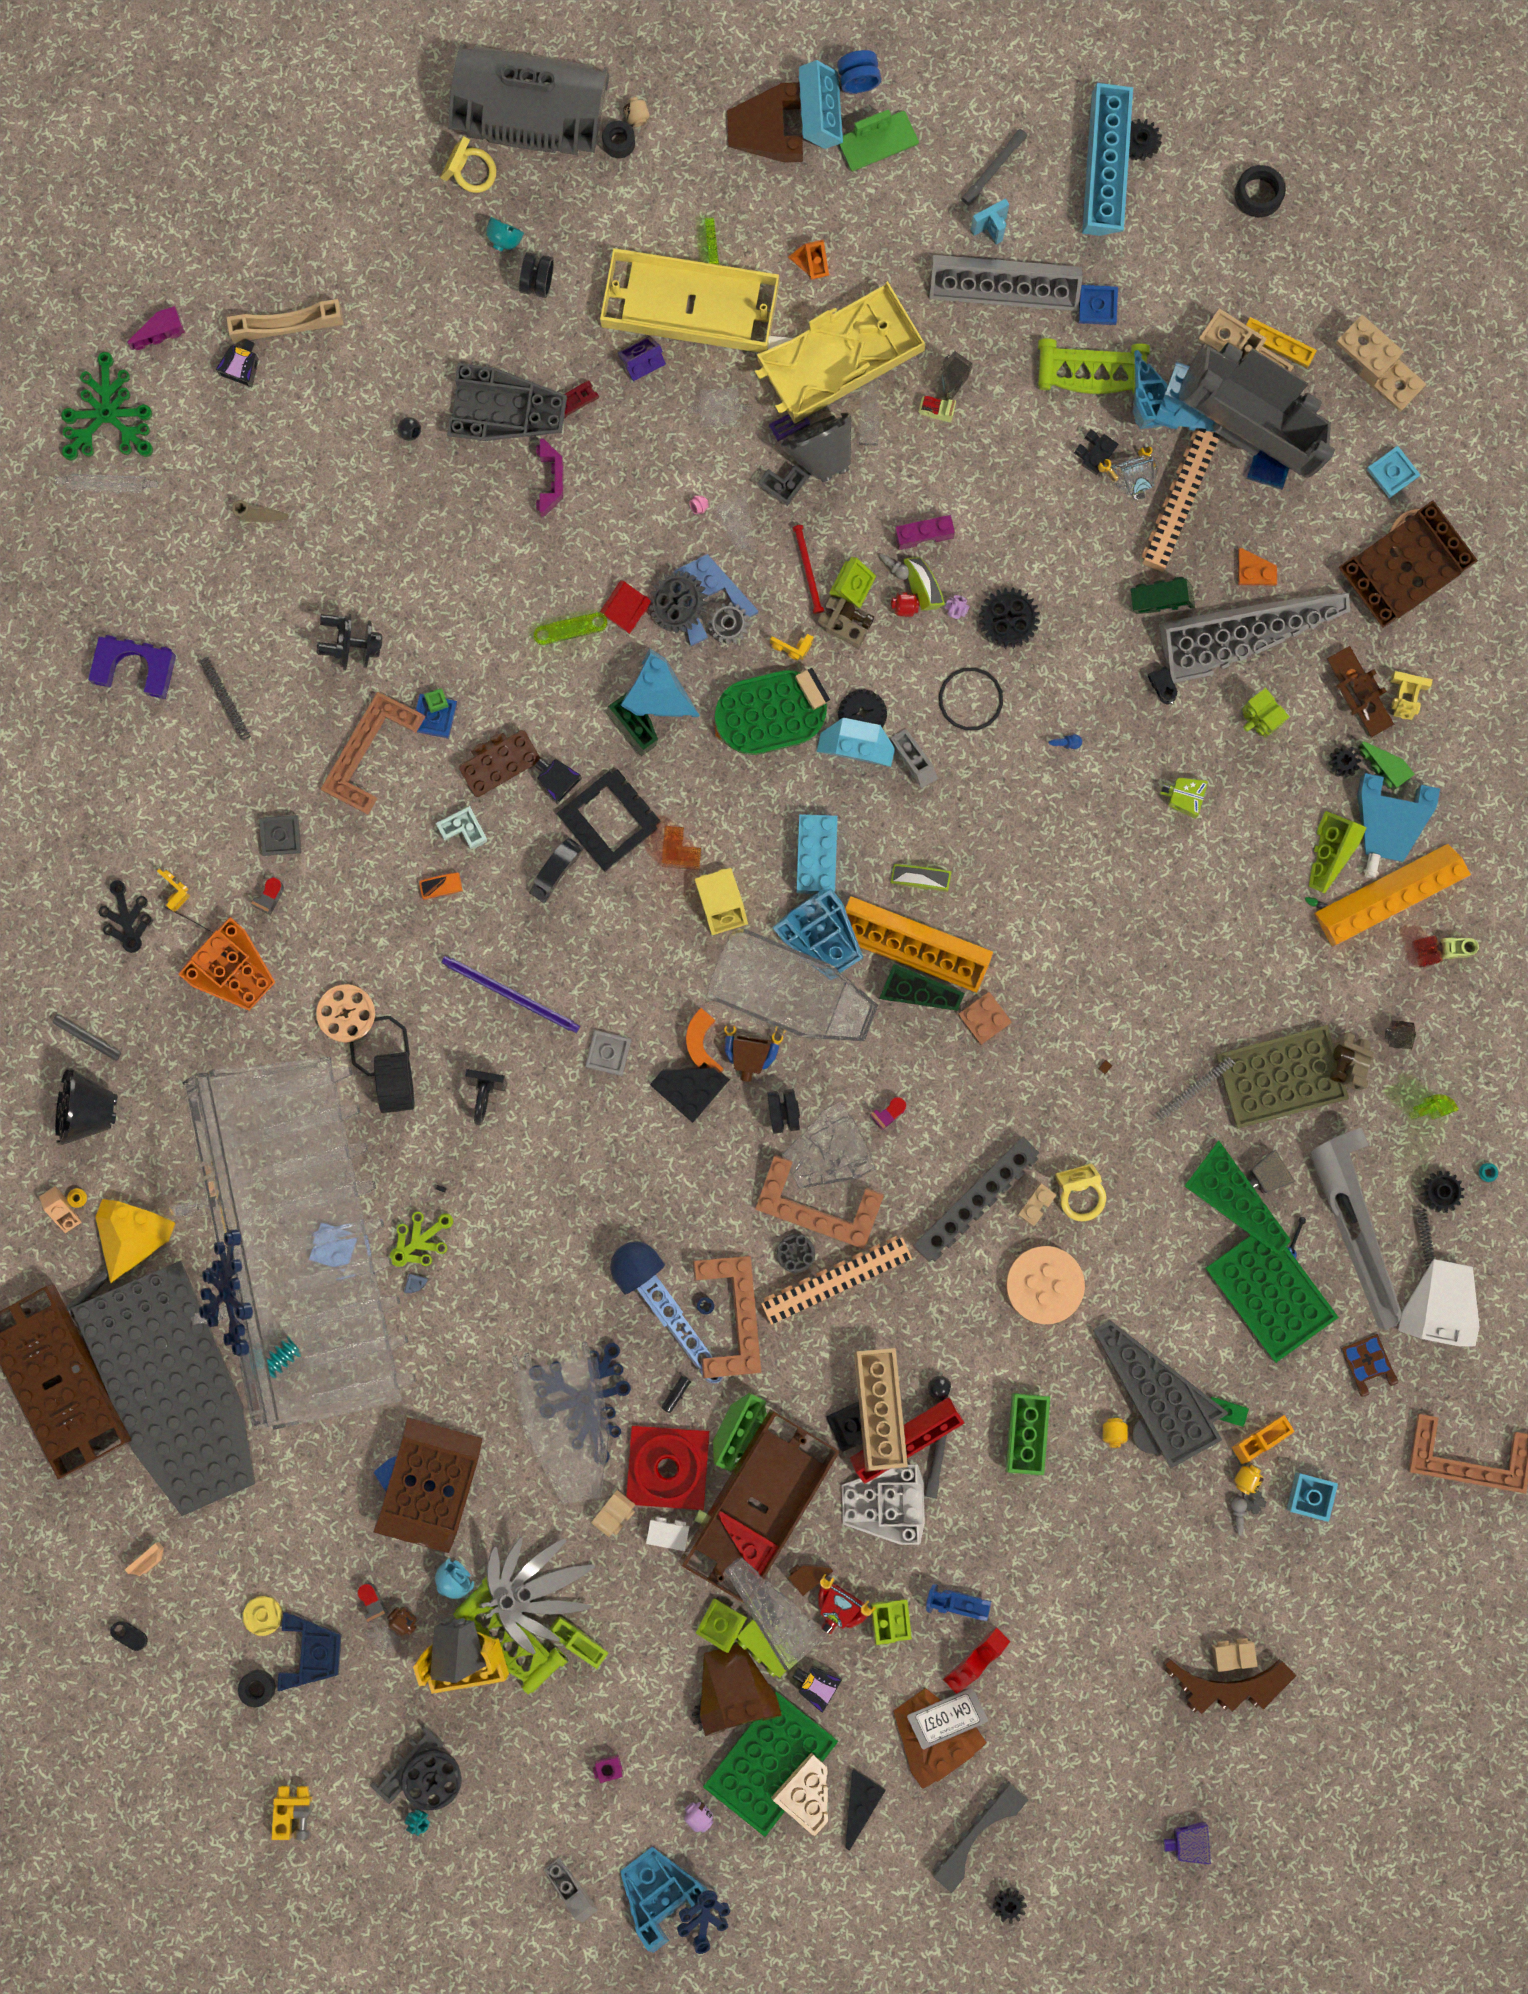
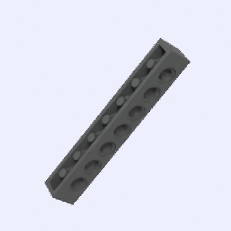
[912,1136,1039,1262]

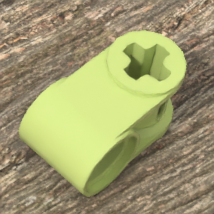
[1440,938,1479,959]

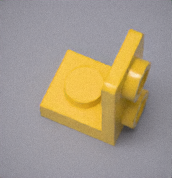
[770,634,814,661]
[157,869,190,912]

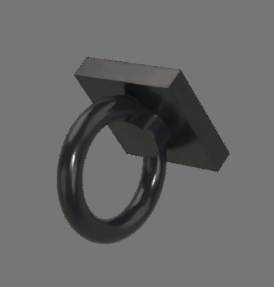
[465,1069,507,1126]

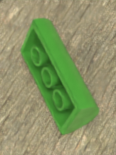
[1005,1393,1050,1475]

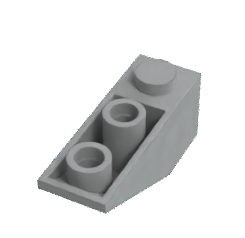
[544,1858,598,1923]

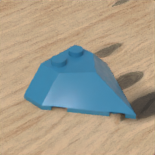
[1133,350,1168,429]
[621,648,700,717]

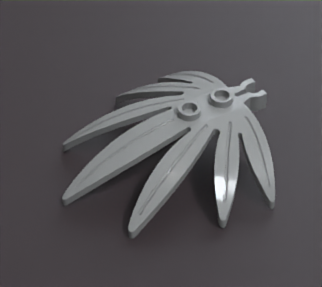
[479,1538,595,1654]

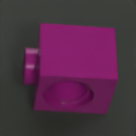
[593,1755,624,1783]

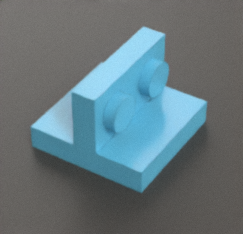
[970,198,1009,245]

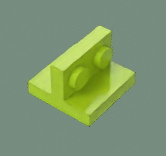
[829,556,876,609]

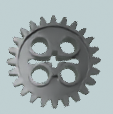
[649,571,708,633]

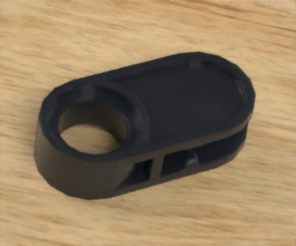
[110,1621,148,1651]

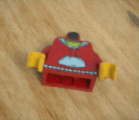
[818,1574,876,1634]

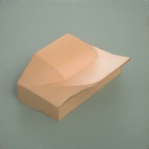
[125,1542,164,1576]

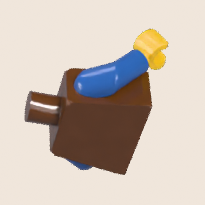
[724,1026,783,1082]

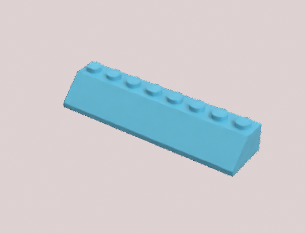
[1082,83,1133,236]

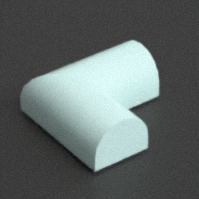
[436,806,487,849]

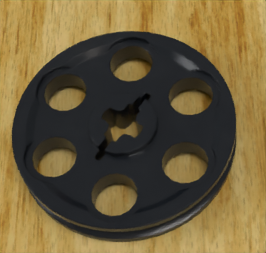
[401,1749,462,1811]

